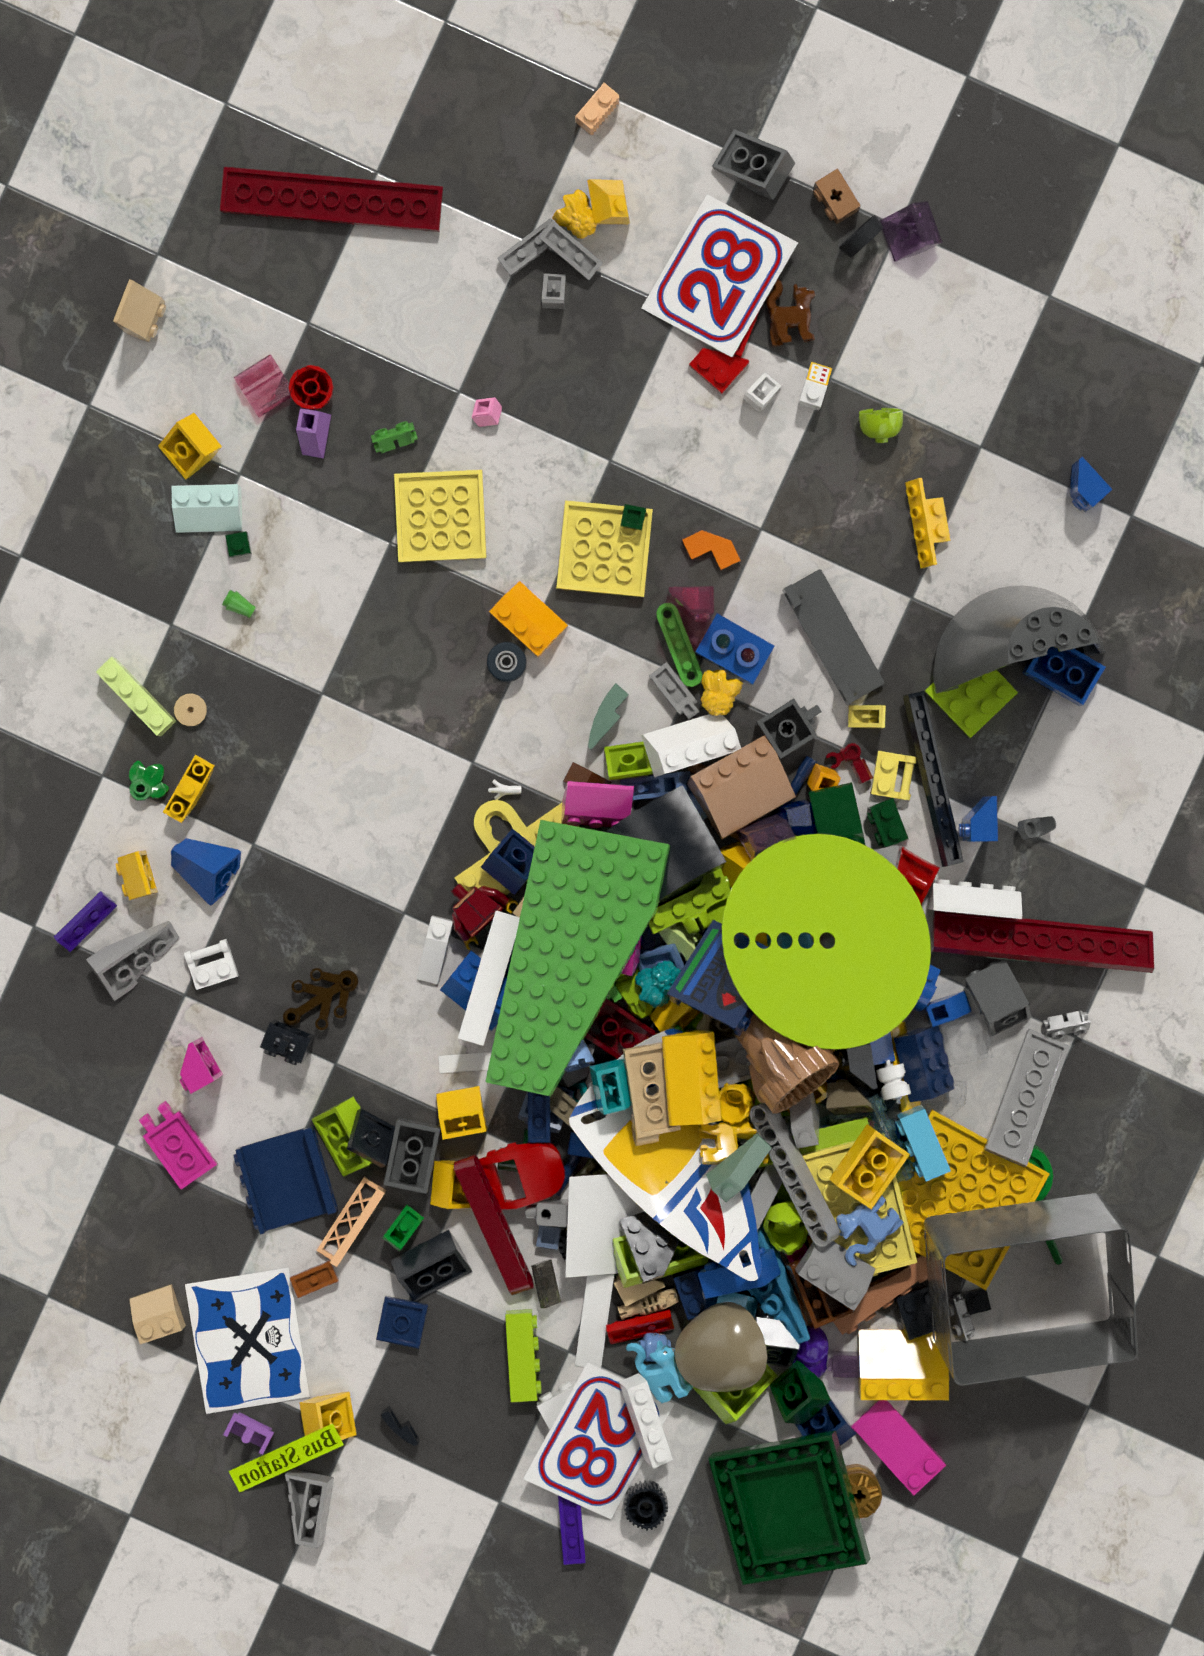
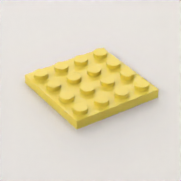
[394,470,487,563]
[556,500,653,597]

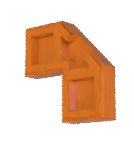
[682,530,741,570]

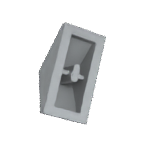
[542,274,566,309]

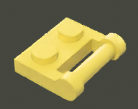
[870,751,917,801]

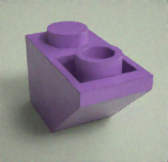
[296,408,331,458]

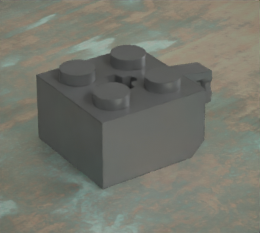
[756,698,822,759]

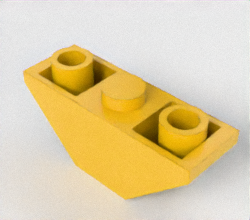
[163,755,215,823]

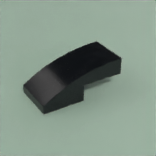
[381,1406,420,1446]

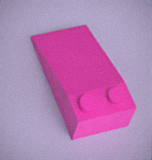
[851,1400,946,1495]

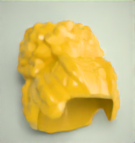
[552,189,597,239]
[701,670,743,716]
[719,1083,755,1125]

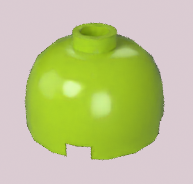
[859,408,903,443]

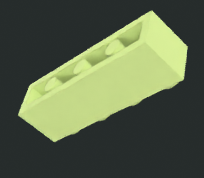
[96,657,177,736]

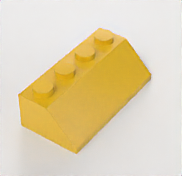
[662,1030,721,1126]

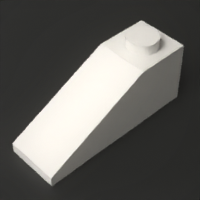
[417,915,453,985]

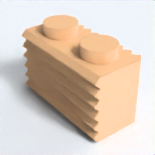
[575,83,619,135]

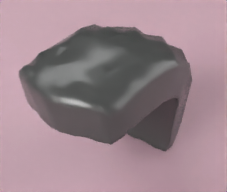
[1018,816,1056,840]

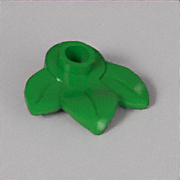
[129,761,169,801]

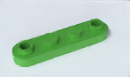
[656,603,702,687]

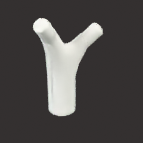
[488,779,521,800]

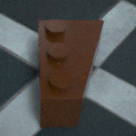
[785,1257,855,1329]

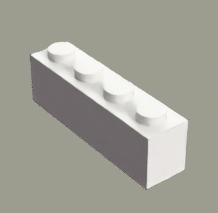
[619,1373,673,1469]

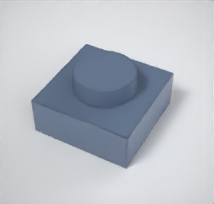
[536,1225,561,1250]

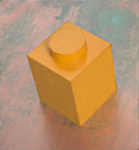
[807,763,841,791]

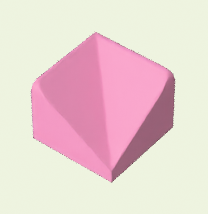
[472,397,502,427]

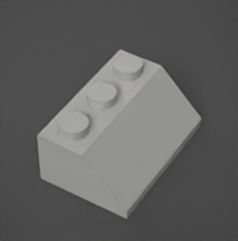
[795,1241,875,1311]

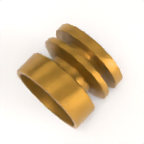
[846,1464,882,1518]

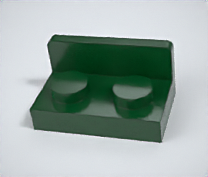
[866,798,909,848]

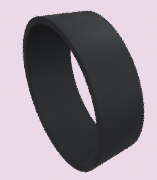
[839,215,884,258]

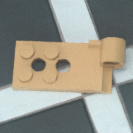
[623,1042,681,1146]

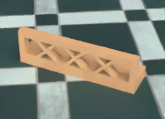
[316,1176,386,1267]

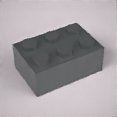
[384,1117,441,1194]

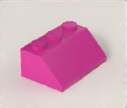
[562,781,634,828]
[180,1037,223,1094]

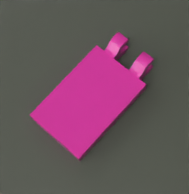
[139,1101,218,1189]

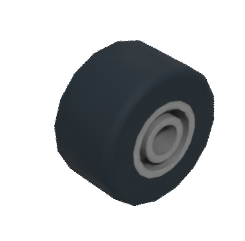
[487,642,527,682]

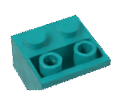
[589,1058,631,1115]

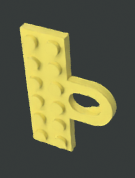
[455,800,579,895]

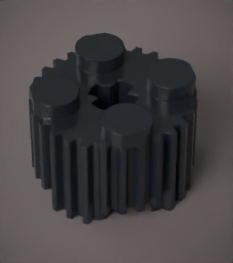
[624,1480,668,1531]

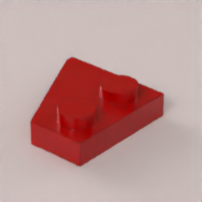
[689,348,750,394]

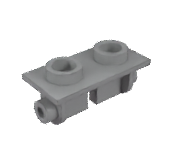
[1043,1010,1091,1039]
[948,1294,975,1341]

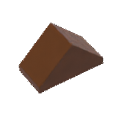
[563,762,612,784]

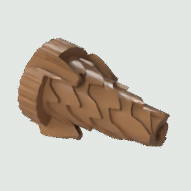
[735,1014,839,1114]

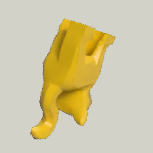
[698,1118,769,1165]

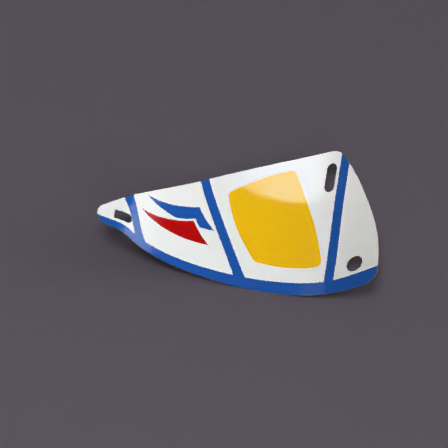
[569,1029,762,1281]

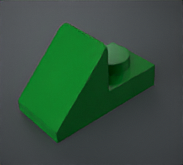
[382,1205,424,1251]

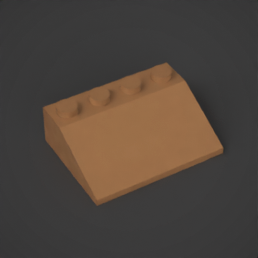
[687,735,796,839]

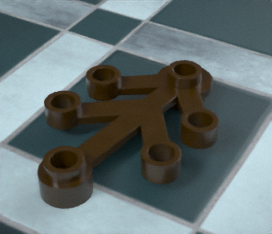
[283,968,359,1030]

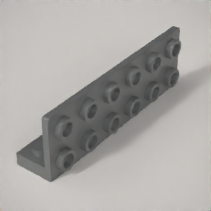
[782,569,885,705]

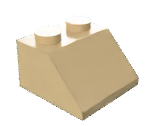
[130,1284,186,1344]

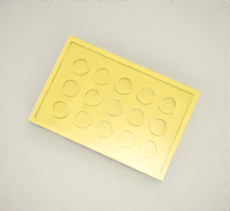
[802,1133,917,1274]

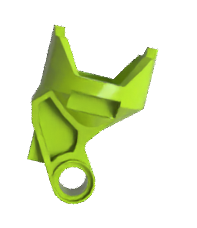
[763,1182,808,1255]

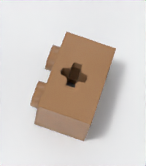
[813,168,861,224]

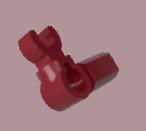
[826,743,873,784]

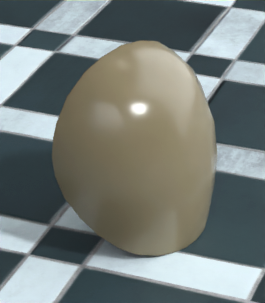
[675,1302,767,1392]

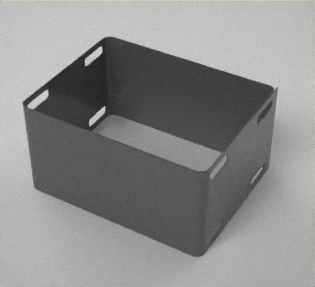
[923,1193,1139,1386]

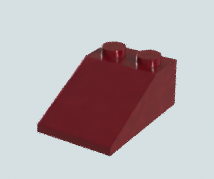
[585,997,658,1059]

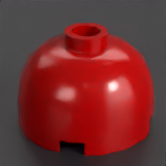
[289,365,334,410]

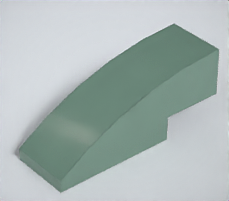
[588,683,629,750]

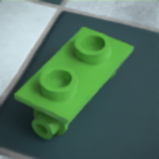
[371,421,418,453]

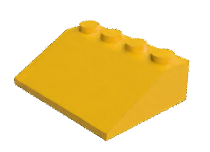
[858,1329,949,1400]

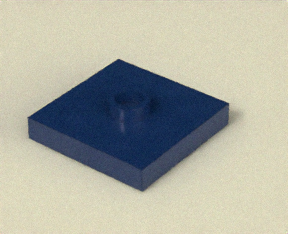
[376,1296,428,1349]

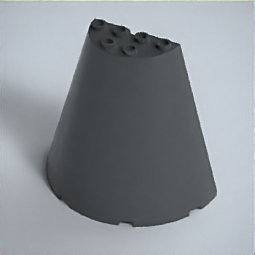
[933,586,1106,694]

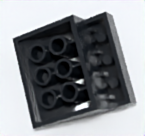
[605,785,726,905]

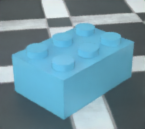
[895,1105,951,1181]

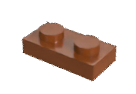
[290,1260,339,1298]

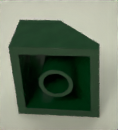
[769,1361,831,1424]

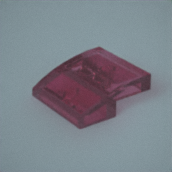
[234,354,291,417]

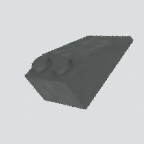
[712,129,795,200]

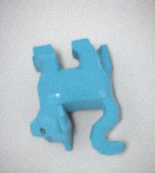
[626,1340,693,1403]

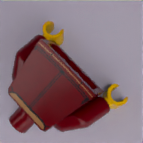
[451,883,518,950]

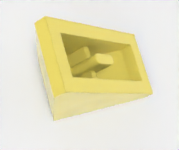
[848,705,886,729]

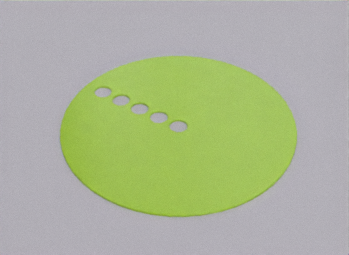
[722,834,931,1049]

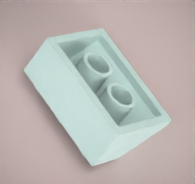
[172,484,242,533]

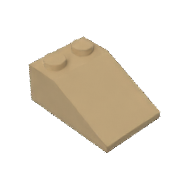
[113,279,166,342]

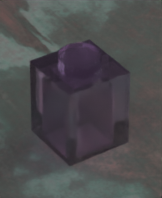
[827,1351,860,1378]

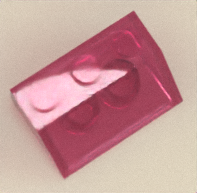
[667,586,714,622]

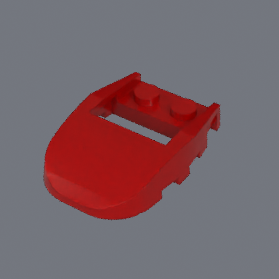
[479,1142,565,1210]

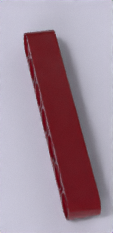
[454,1155,534,1296]

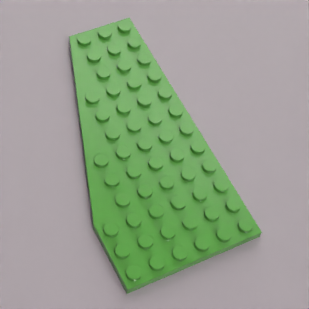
[485,820,670,1096]

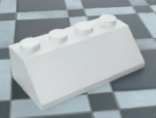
[641,714,741,777]
[928,879,1022,919]

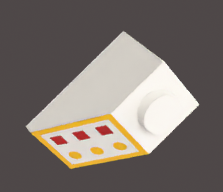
[798,362,832,411]

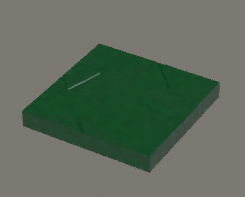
[708,1430,871,1585]

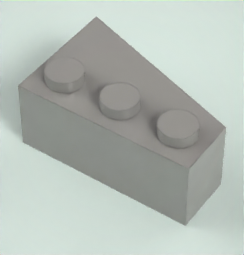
[285,1469,334,1548]

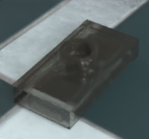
[531,1259,561,1308]

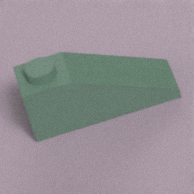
[706,1133,772,1202]

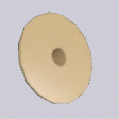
[174,694,207,726]

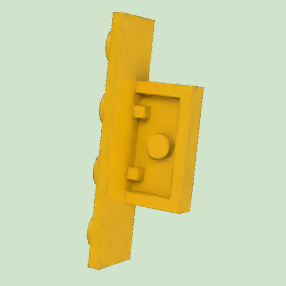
[905,478,951,569]

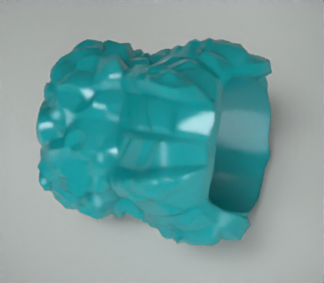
[635,961,681,1008]

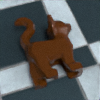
[767,279,815,347]

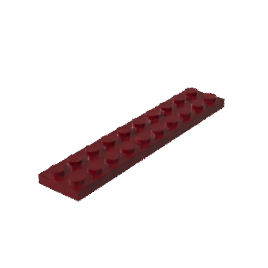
[220,167,444,232]
[932,910,1154,973]

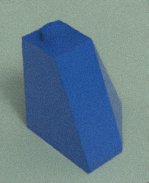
[171,838,241,905]

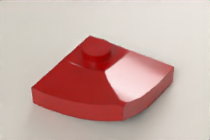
[898,846,940,905]

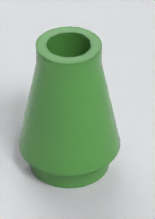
[222,590,256,618]

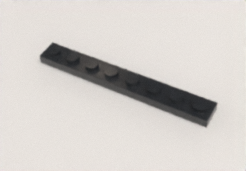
[903,691,964,867]

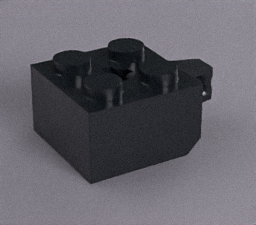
[260,1019,315,1065]

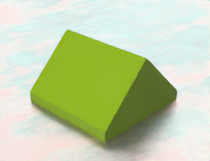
[604,741,653,781]

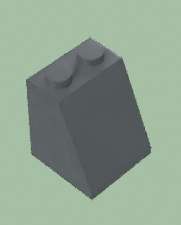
[965,959,1031,1036]

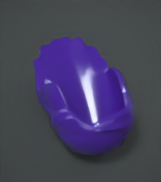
[793,1326,829,1378]

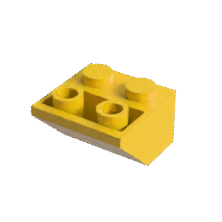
[436,1086,487,1140]

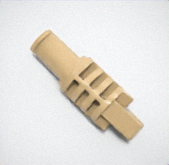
[618,1288,679,1320]

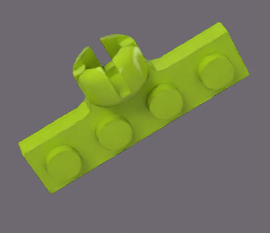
[648,875,731,935]

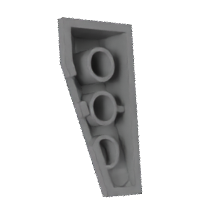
[86,921,179,1001]

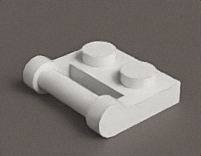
[184,939,239,990]

